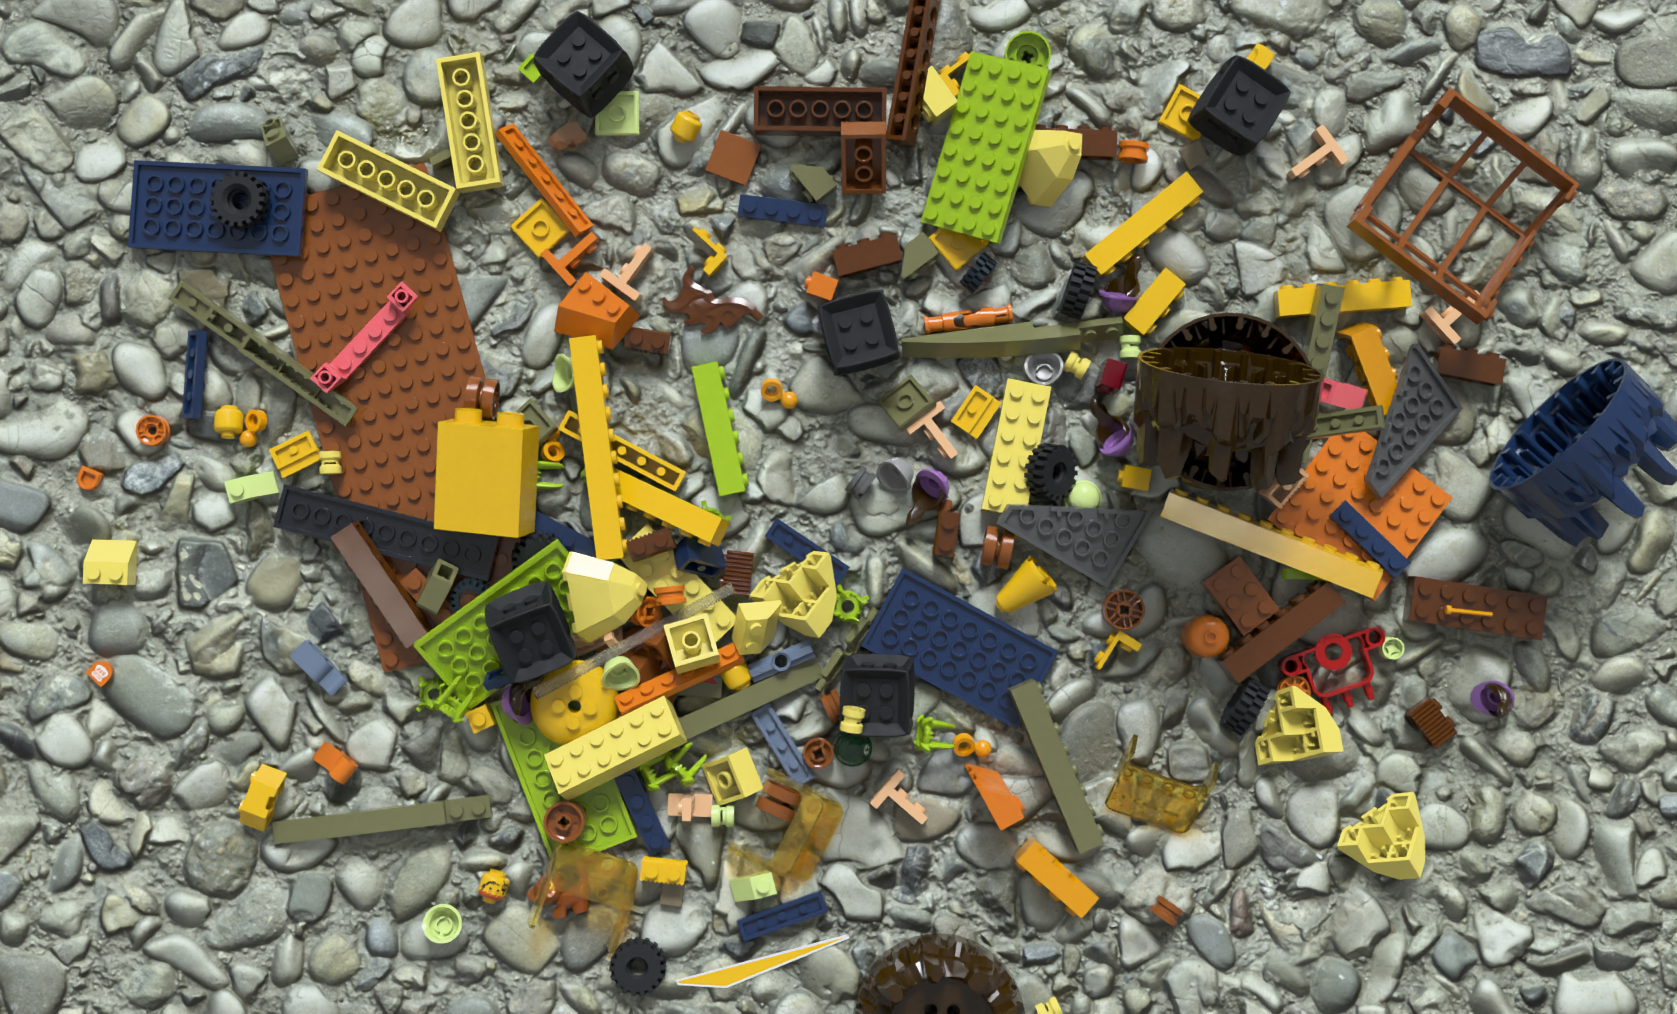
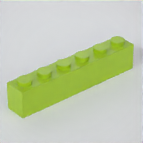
[691,361,749,497]

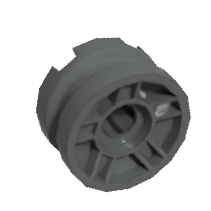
[845,465,876,500]

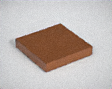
[705,130,762,187]

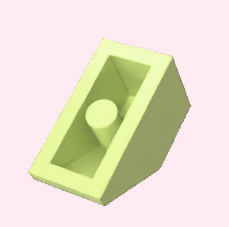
[224,471,280,504]
[729,869,778,902]

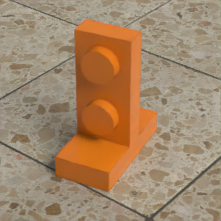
[541,231,600,288]

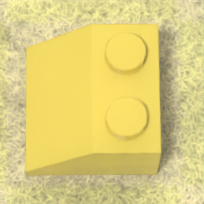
[921,66,958,126]
[83,540,138,585]
[732,600,782,655]
[664,613,721,674]
[702,747,763,805]

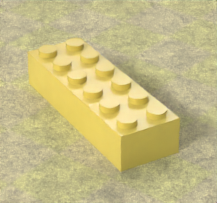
[436,52,504,194]
[317,130,460,232]
[980,378,1051,514]
[620,523,736,642]
[544,696,688,801]

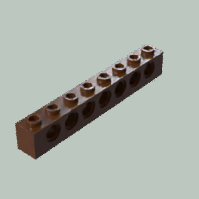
[886,0,941,147]

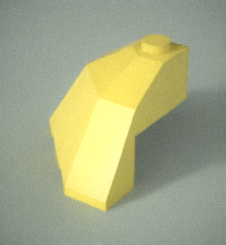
[1018,130,1082,207]
[749,551,837,638]
[562,552,648,643]
[1255,686,1344,765]
[1337,792,1425,880]

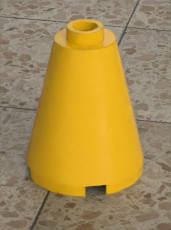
[995,555,1058,614]

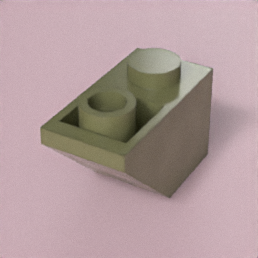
[260,116,299,167]
[789,164,837,204]
[901,232,939,282]
[416,559,459,615]

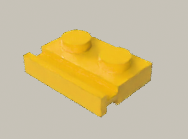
[951,385,1002,439]
[269,430,321,479]

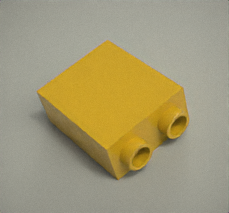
[434,408,540,538]

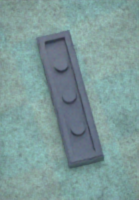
[750,702,815,789]

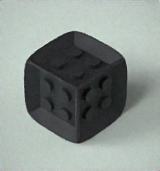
[533,11,634,118]
[1188,55,1291,156]
[817,289,900,376]
[485,581,576,683]
[840,654,915,737]

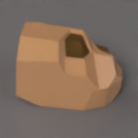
[549,120,589,151]

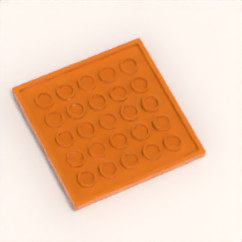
[1266,432,1453,602]

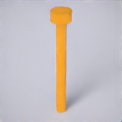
[1444,605,1493,617]

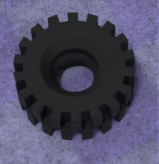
[209,171,271,230]
[1059,260,1097,320]
[1024,443,1078,500]
[511,530,565,570]
[1219,677,1269,736]
[609,937,667,996]

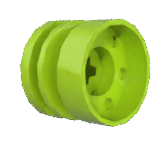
[1004,31,1051,68]

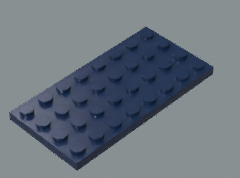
[128,160,308,257]
[861,568,1059,729]

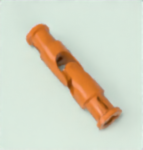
[923,304,1013,335]

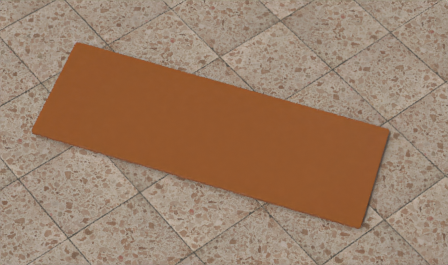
[269,163,528,672]

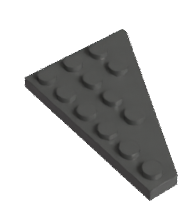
[1365,344,1463,498]
[996,504,1151,588]

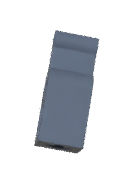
[290,640,348,696]

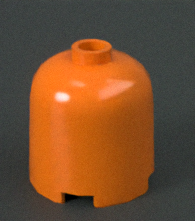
[1181,614,1229,658]

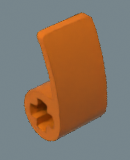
[312,742,359,785]

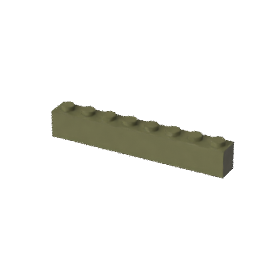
[1302,283,1345,463]
[1007,678,1105,854]

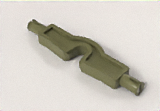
[814,607,879,693]

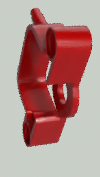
[1277,627,1385,714]

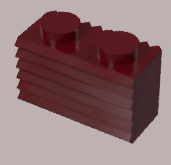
[1095,358,1128,396]

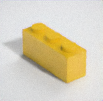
[1122,268,1186,337]

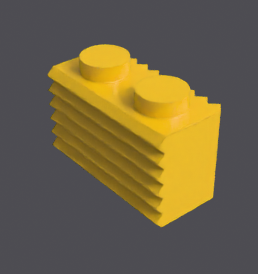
[640,856,688,886]

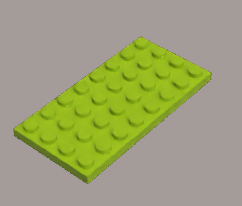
[921,51,1052,244]
[414,539,575,709]
[490,700,638,869]

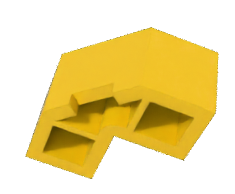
[238,764,287,832]

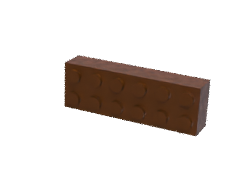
[753,86,887,137]
[1402,576,1548,640]
[1215,580,1346,683]

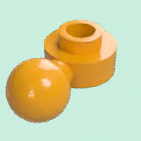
[761,378,798,409]
[239,409,267,447]
[541,430,565,463]
[952,733,992,757]

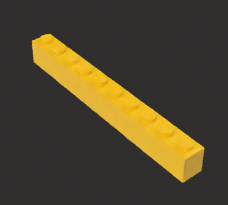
[569,335,629,560]
[1160,488,1383,598]

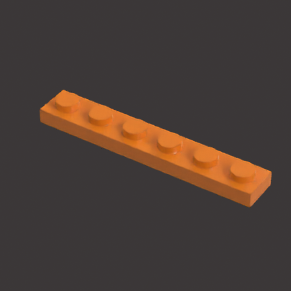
[495,123,594,237]
[614,642,745,716]

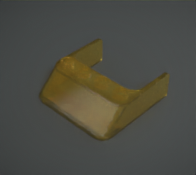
[1105,734,1219,833]
[727,766,843,881]
[527,842,639,954]

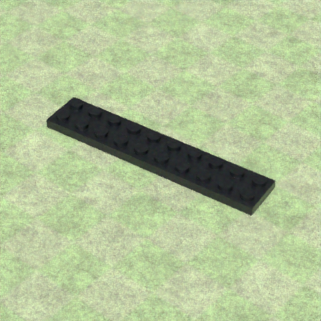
[273,484,500,581]

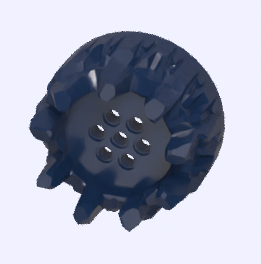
[1489,358,1677,548]

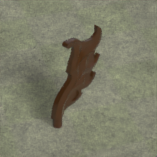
[663,266,763,334]

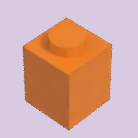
[804,271,839,302]

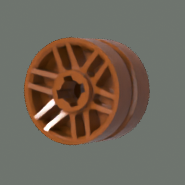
[464,376,500,420]
[980,525,1015,570]
[1101,590,1145,630]
[755,780,803,822]
[543,799,587,843]

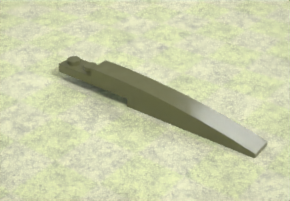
[168,281,359,426]
[901,316,1123,358]
[678,657,822,739]
[272,794,493,844]

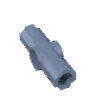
[747,639,816,683]

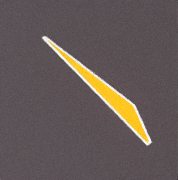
[676,934,849,988]

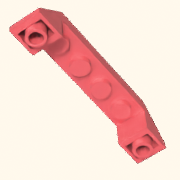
[310,281,419,394]
[1241,349,1368,409]

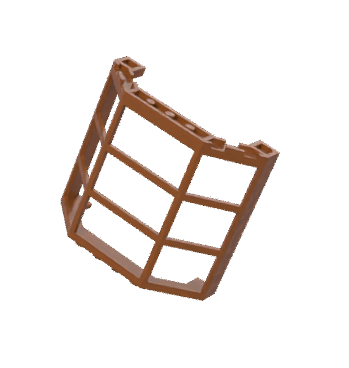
[1346,87,1579,325]

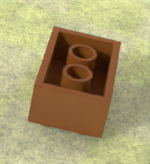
[841,121,886,194]
[1200,556,1280,636]

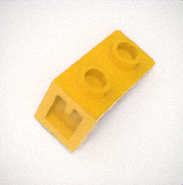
[938,52,970,99]
[692,227,728,278]
[1094,630,1142,670]

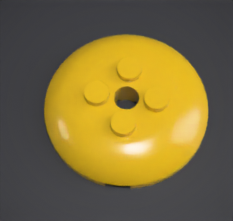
[530,660,619,745]

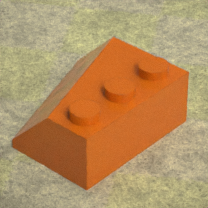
[554,272,640,350]
[964,763,1025,830]

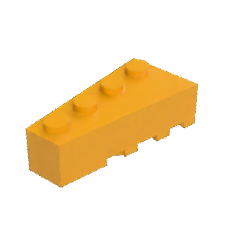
[1337,321,1398,416]
[1013,836,1099,918]

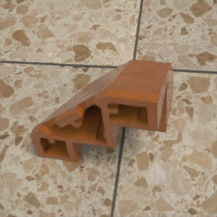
[595,622,676,705]

